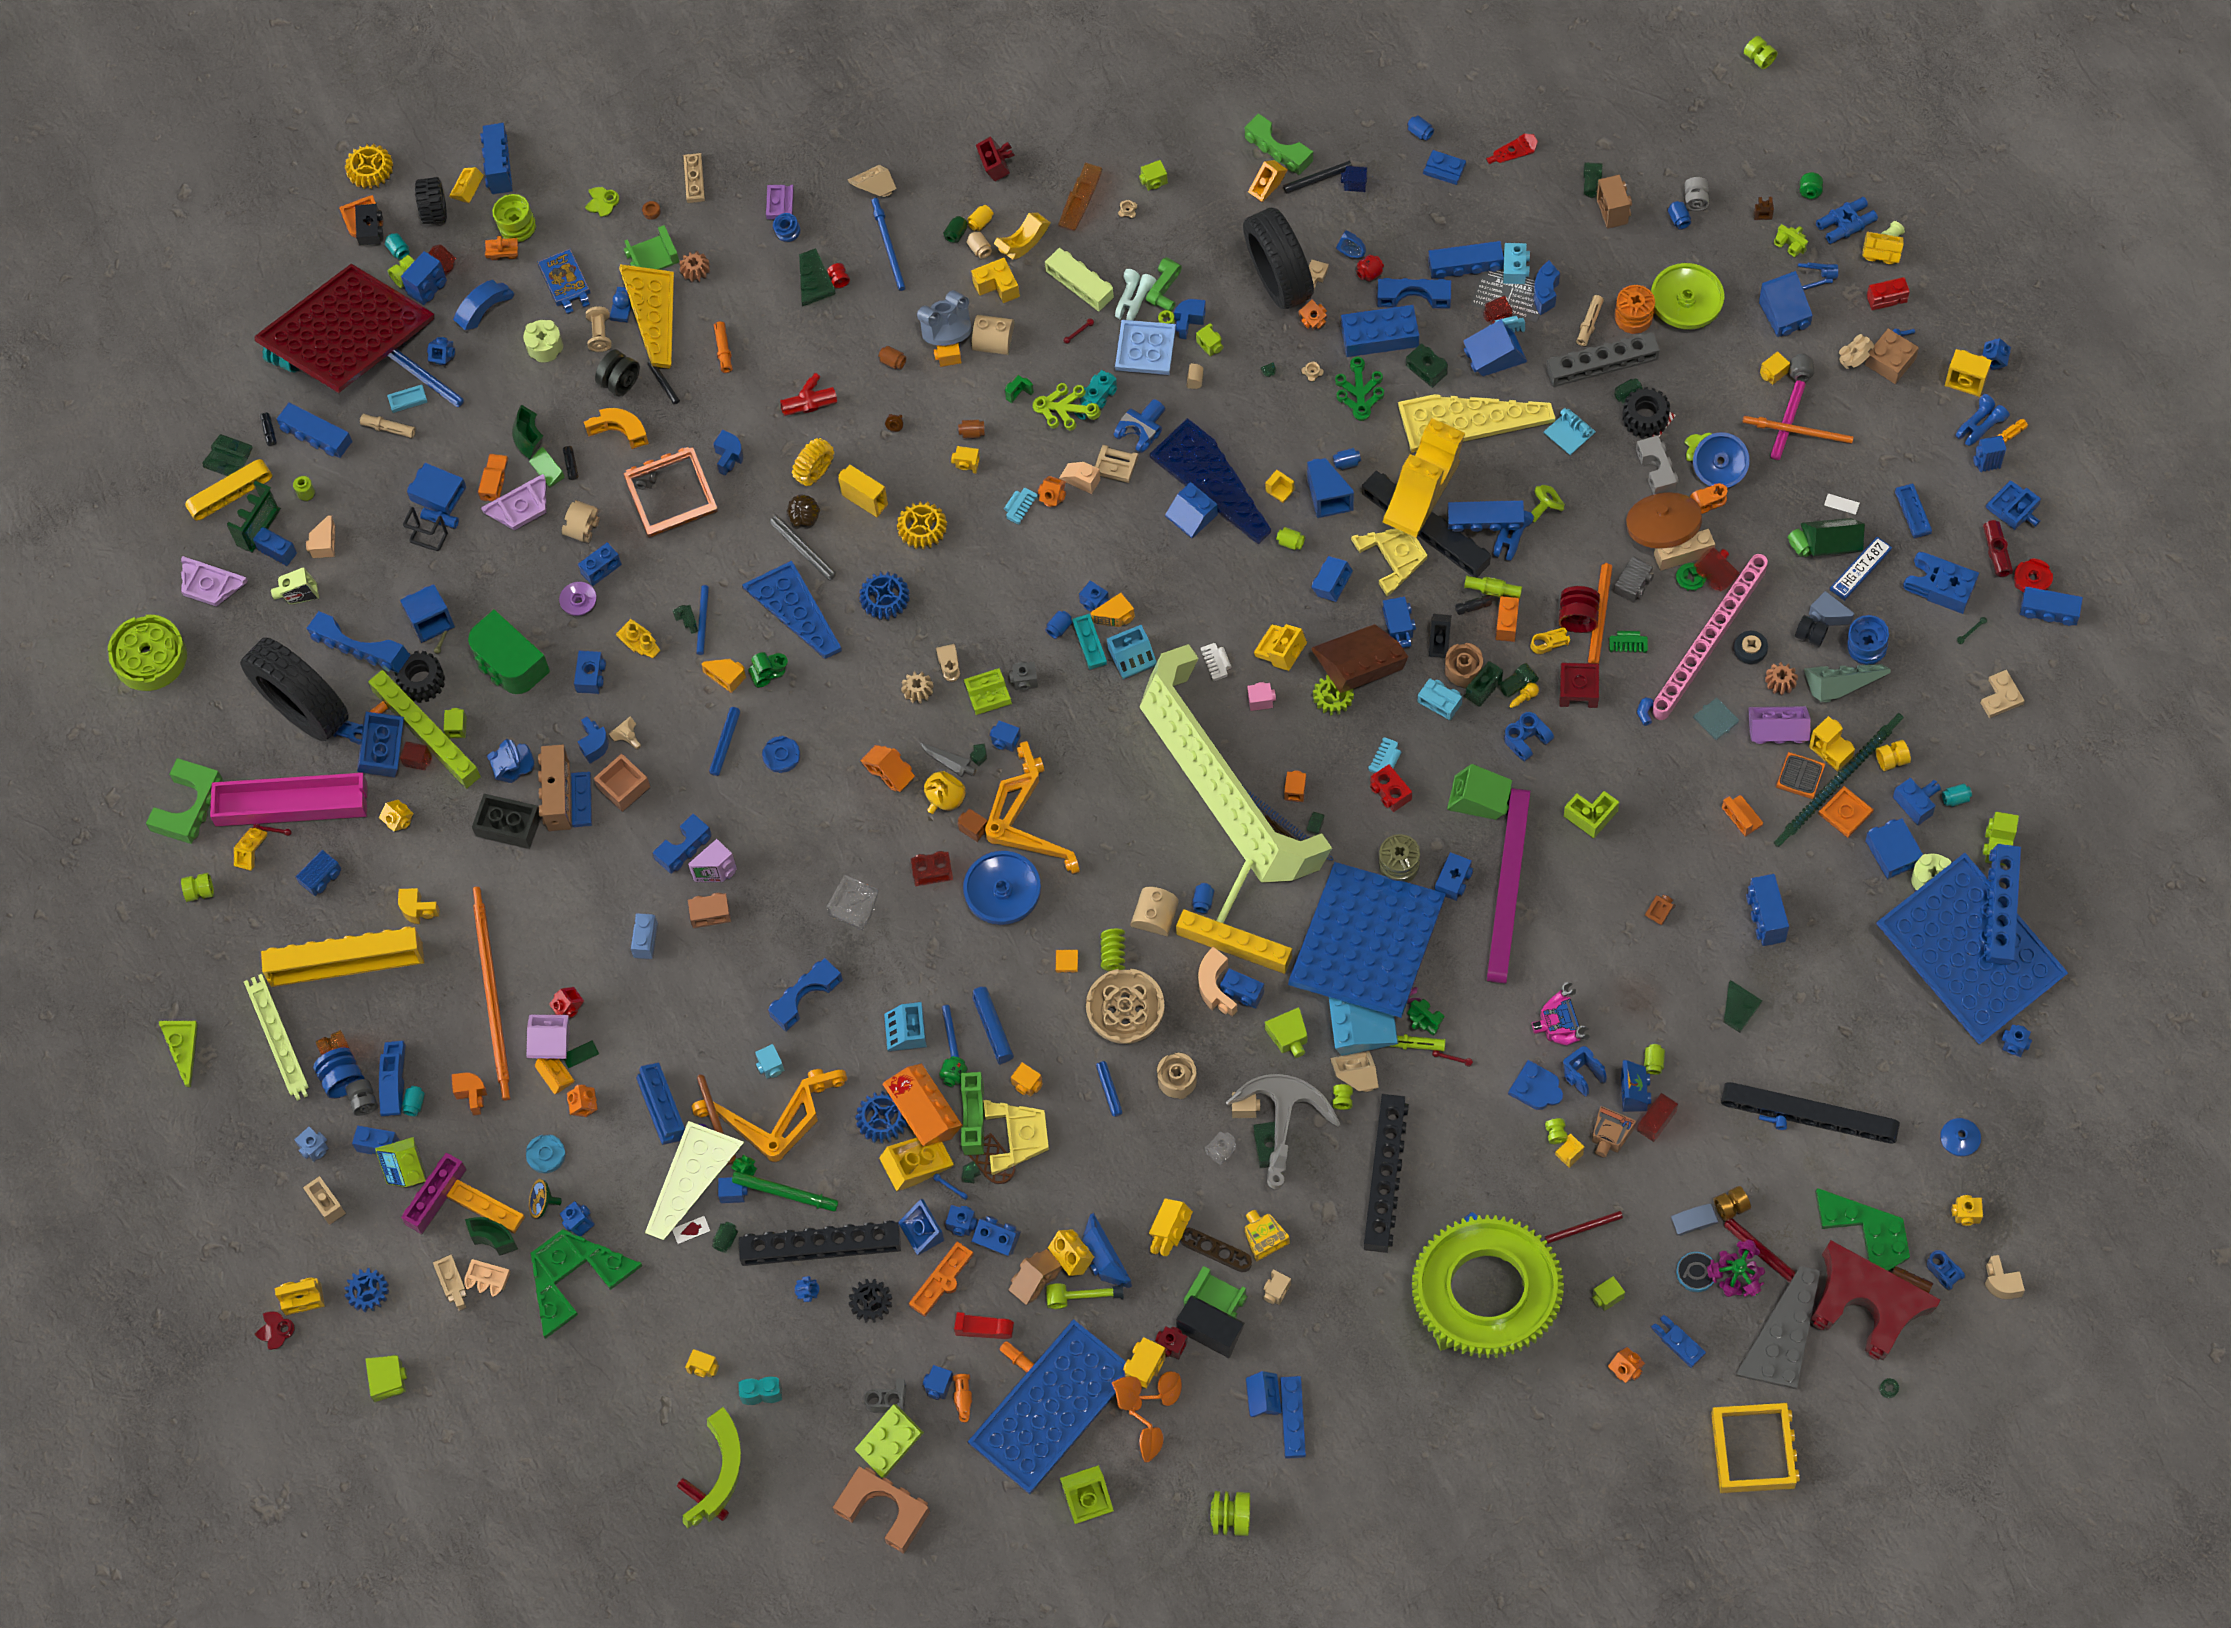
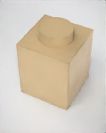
[1232,1092,1260,1118]

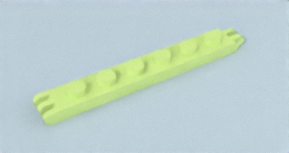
[244,974,309,1101]

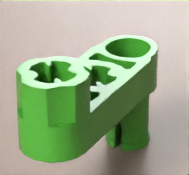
[1146,257,1182,311]

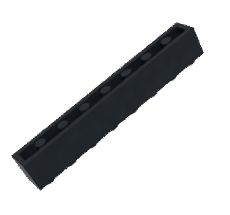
[1362,470,1491,578]

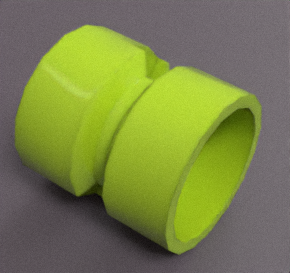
[1744,36,1778,69]
[387,255,414,289]
[181,873,214,902]

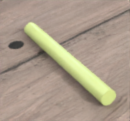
[1216,859,1253,923]

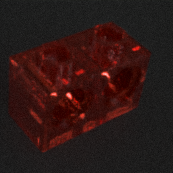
[911,851,953,887]

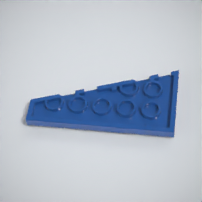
[742,561,842,659]

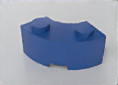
[1533,260,1560,315]

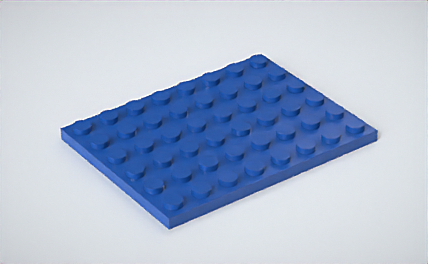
[1876,853,2068,1045]
[1288,862,1446,1018]

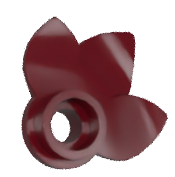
[255,1311,295,1350]

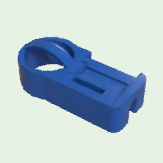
[333,721,363,745]

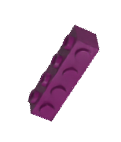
[401,1153,467,1234]

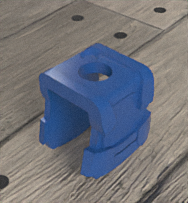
[487,739,534,783]
[1563,1046,1607,1097]

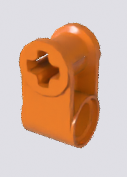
[1690,483,1727,514]

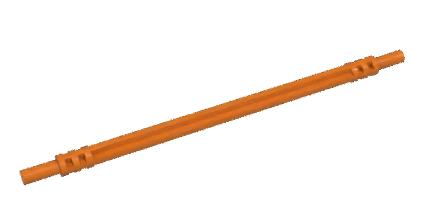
[473,887,510,1101]

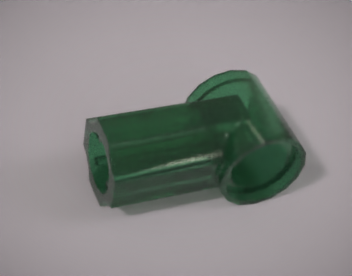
[1583,162,1603,198]
[1499,663,1539,698]

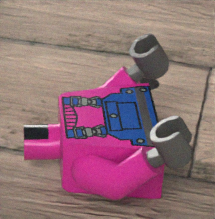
[1532,982,1590,1046]

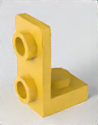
[234,828,267,871]

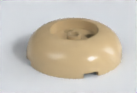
[1086,969,1164,1044]

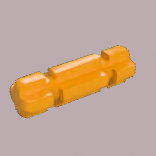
[1997,419,2028,443]

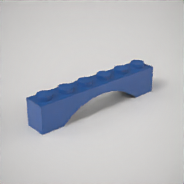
[306,611,410,673]

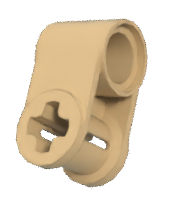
[936,644,960,682]

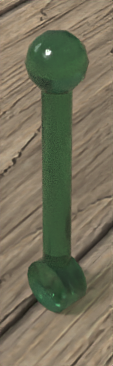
[1957,617,1987,645]

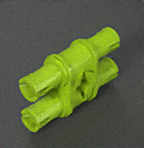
[1464,575,1522,599]

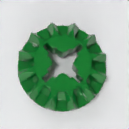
[1676,563,1706,591]

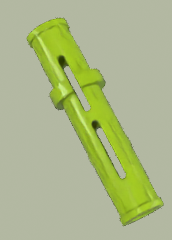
[1391,1034,1445,1051]

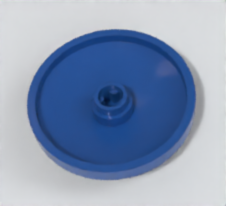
[963,851,1041,925]

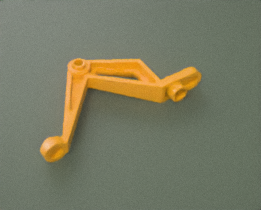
[985,741,1080,874]
[691,1069,848,1162]

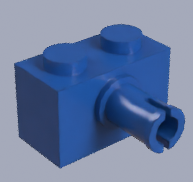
[1893,778,1941,826]

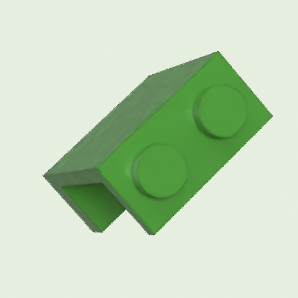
[624,225,679,270]
[1184,1266,1248,1318]

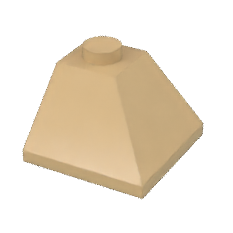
[848,165,896,197]
[1331,1051,1379,1092]

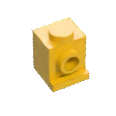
[951,446,980,474]
[685,1349,719,1378]

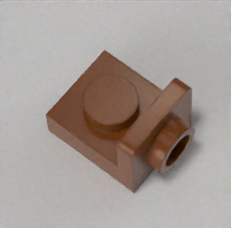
[1645,894,1676,925]

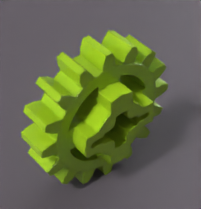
[1313,675,1354,715]

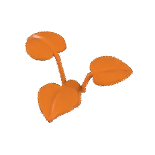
[1112,1371,1182,1463]

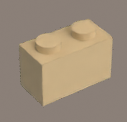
[303,1176,346,1225]

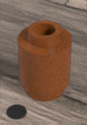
[878,346,907,370]
[958,419,985,439]

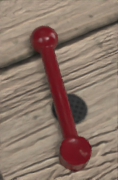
[1064,318,1094,344]
[252,824,292,836]
[1432,1050,1473,1067]

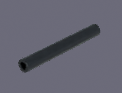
[1283,161,1352,193]

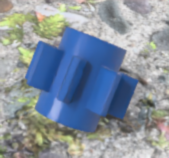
[795,1276,819,1302]

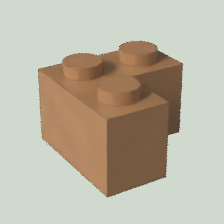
[1009,1249,1063,1305]

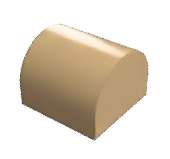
[1187,363,1203,389]

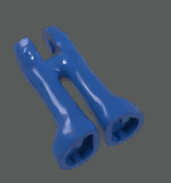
[1956,394,2010,446]
[1494,511,1534,561]

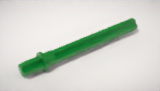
[732,1171,838,1211]

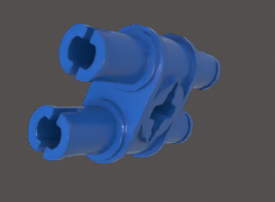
[1816,197,1878,244]

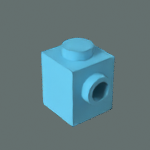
[755,1044,785,1079]

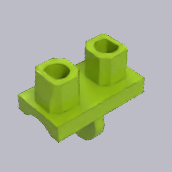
[1774,224,1808,257]

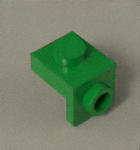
[1005,375,1034,403]

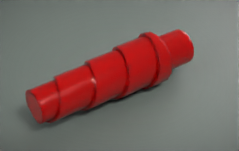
[799,373,820,394]

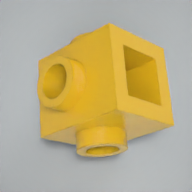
[379,800,414,831]
[1952,1195,1983,1226]

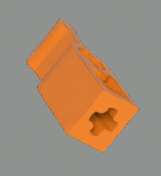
[478,454,508,502]

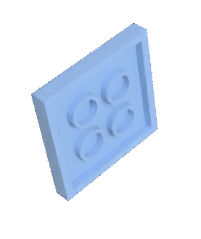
[1115,320,1176,375]

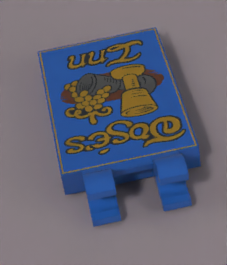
[537,249,591,314]

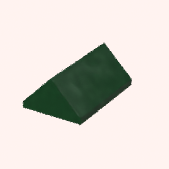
[1801,518,1865,556]

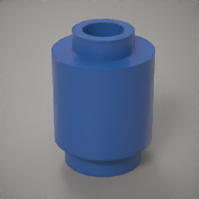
[1407,115,1435,141]
[1668,201,1691,229]
[1333,448,1361,470]
[1045,611,1072,639]
[1192,883,1215,913]

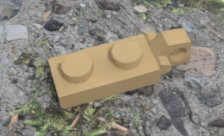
[433,1255,467,1311]

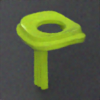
[1531,485,1565,522]

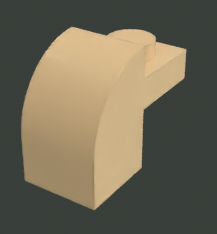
[1985,1255,2025,1299]

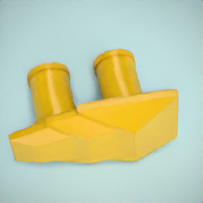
[616,619,661,658]

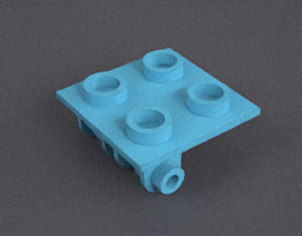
[1543,408,1596,455]

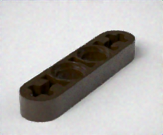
[1180,1227,1252,1272]

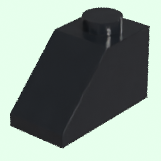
[1429,614,1452,658]

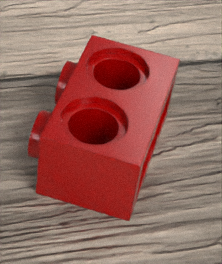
[1370,764,1412,812]

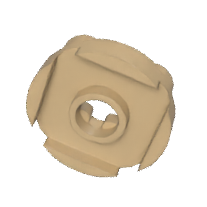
[1839,334,1874,369]

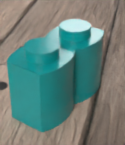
[738,1377,782,1405]

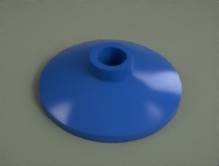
[1940,1118,1981,1157]

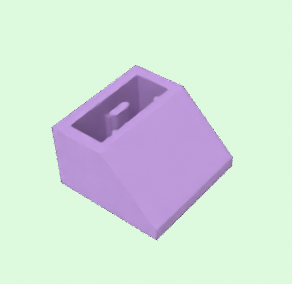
[527,1015,570,1059]

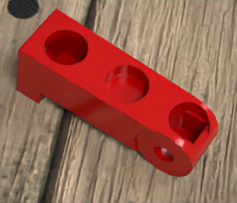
[954,1312,1014,1339]

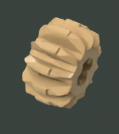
[901,671,934,704]

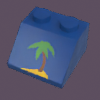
[1621,1060,1651,1112]

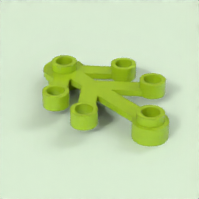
[1033,383,1101,431]

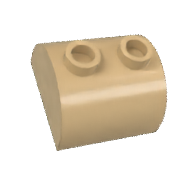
[972,315,1015,355]
[1131,887,1179,936]

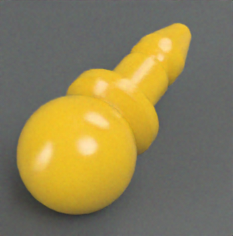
[1510,683,1539,708]

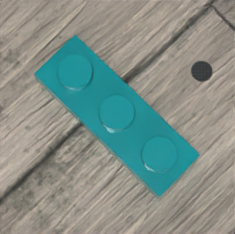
[1072,614,1107,670]

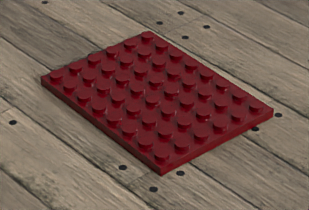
[255,264,434,393]

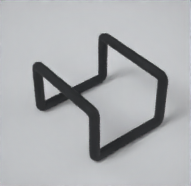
[403,507,448,551]

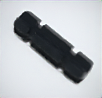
[260,412,277,446]
[563,446,579,480]
[1455,595,1492,615]

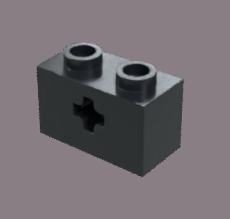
[355,204,383,246]

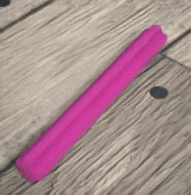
[1771,380,1805,460]

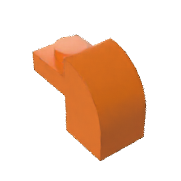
[452,1073,488,1116]

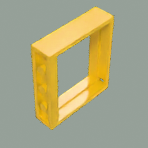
[1711,1403,1800,1493]

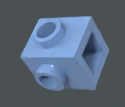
[294,1127,329,1162]

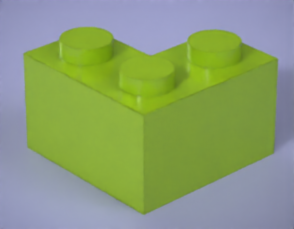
[1564,791,1619,838]
[1982,812,2019,866]

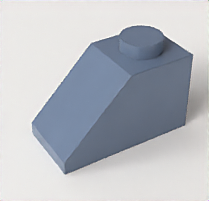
[1809,591,1855,626]

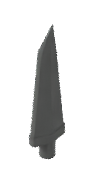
[920,742,977,777]

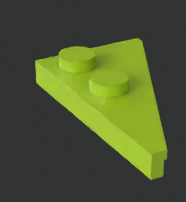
[159,1021,198,1087]

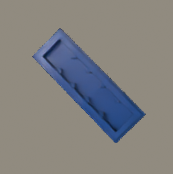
[1895,484,1932,538]

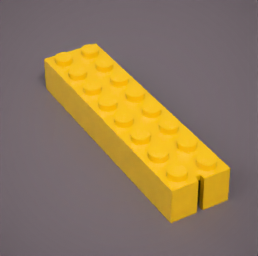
[261,927,424,987]

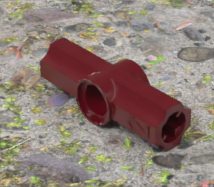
[1983,520,2013,577]

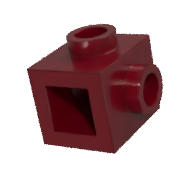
[1155,1326,1188,1360]

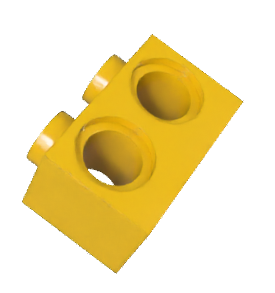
[1048,1229,1094,1276]

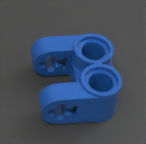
[1504,712,1554,761]

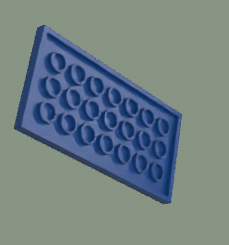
[968,1319,1126,1494]

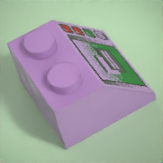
[688,839,737,882]

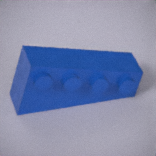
[480,123,513,194]

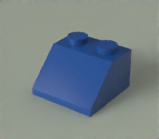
[1165,482,1218,538]

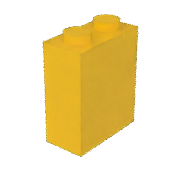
[838,464,888,518]

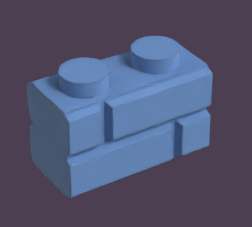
[631,914,658,959]

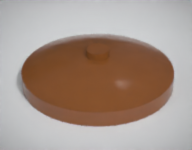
[1626,492,1702,548]

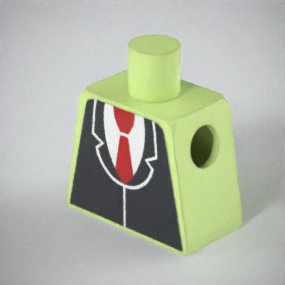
[271,567,319,604]

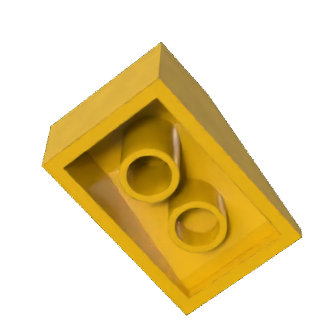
[879,1137,954,1192]

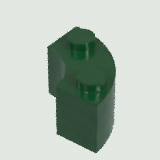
[512,405,544,459]
[465,1217,518,1256]

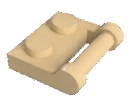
[1095,445,1139,483]

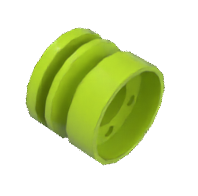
[492,194,536,242]
[1211,1491,1250,1536]

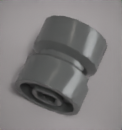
[345,1079,378,1116]

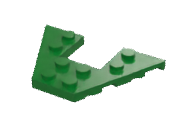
[1816,1188,1910,1272]
[530,1229,642,1339]

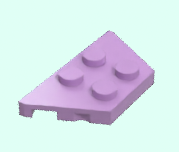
[481,474,547,530]
[181,556,248,606]

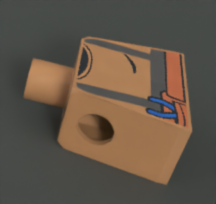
[1592,1106,1636,1157]

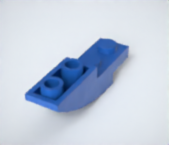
[379,1041,406,1116]

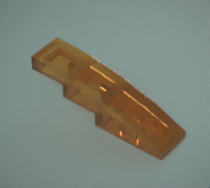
[1058,162,1103,230]

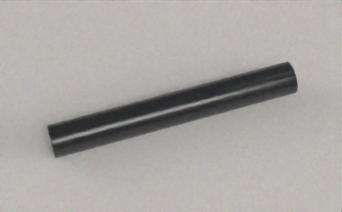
[647,361,680,404]

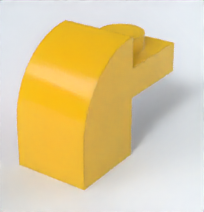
[398,888,440,924]

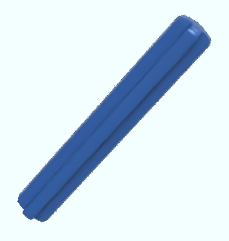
[709,707,740,776]

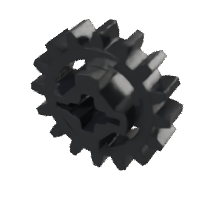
[849,1279,893,1323]

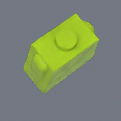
[365,1355,407,1402]

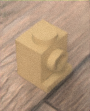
[1263,1269,1291,1305]

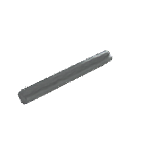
[770,515,836,580]

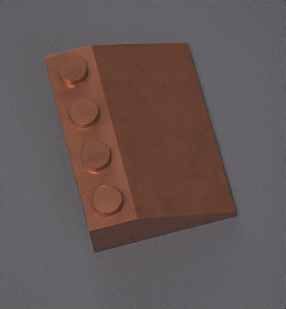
[1311,624,1408,693]

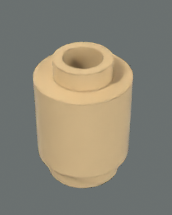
[967,232,992,259]

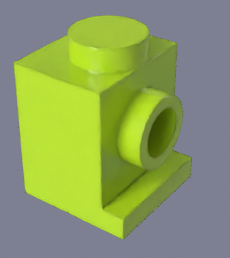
[1196,323,1224,357]

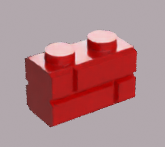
[1867,277,1910,310]

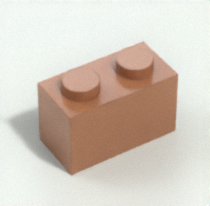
[688,893,731,928]

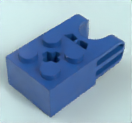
[1903,552,1979,614]

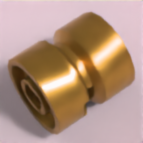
[1713,1186,1751,1221]

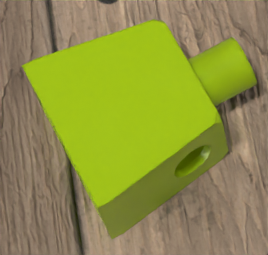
[1265,1007,1308,1058]

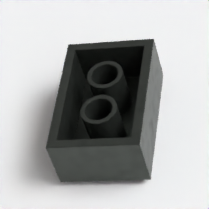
[472,793,541,849]

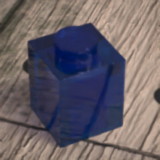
[1341,166,1367,192]

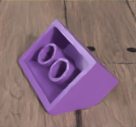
[1748,706,1811,744]

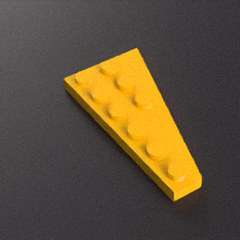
[619,264,674,369]

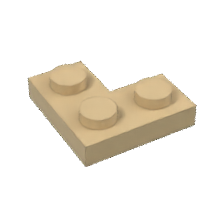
[1980,670,2024,718]

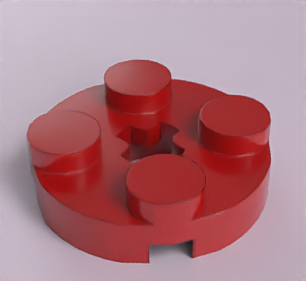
[2014,558,2053,593]

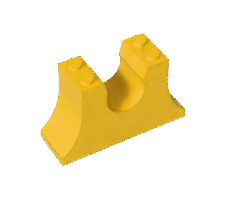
[1383,418,1465,537]

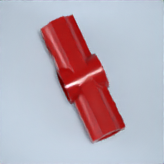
[780,387,837,416]

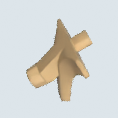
[609,716,641,749]

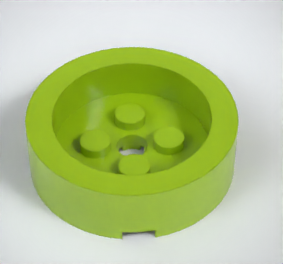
[108,614,187,691]

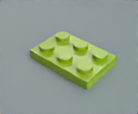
[855,1404,924,1478]

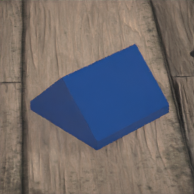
[898,1199,944,1255]

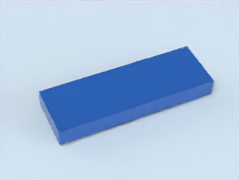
[571,772,592,827]

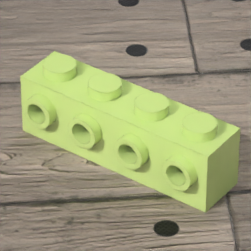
[1045,248,1114,311]

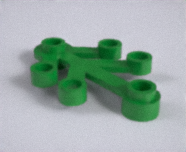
[1335,357,1384,421]

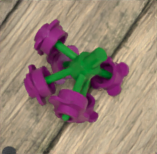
[1707,1240,1765,1297]

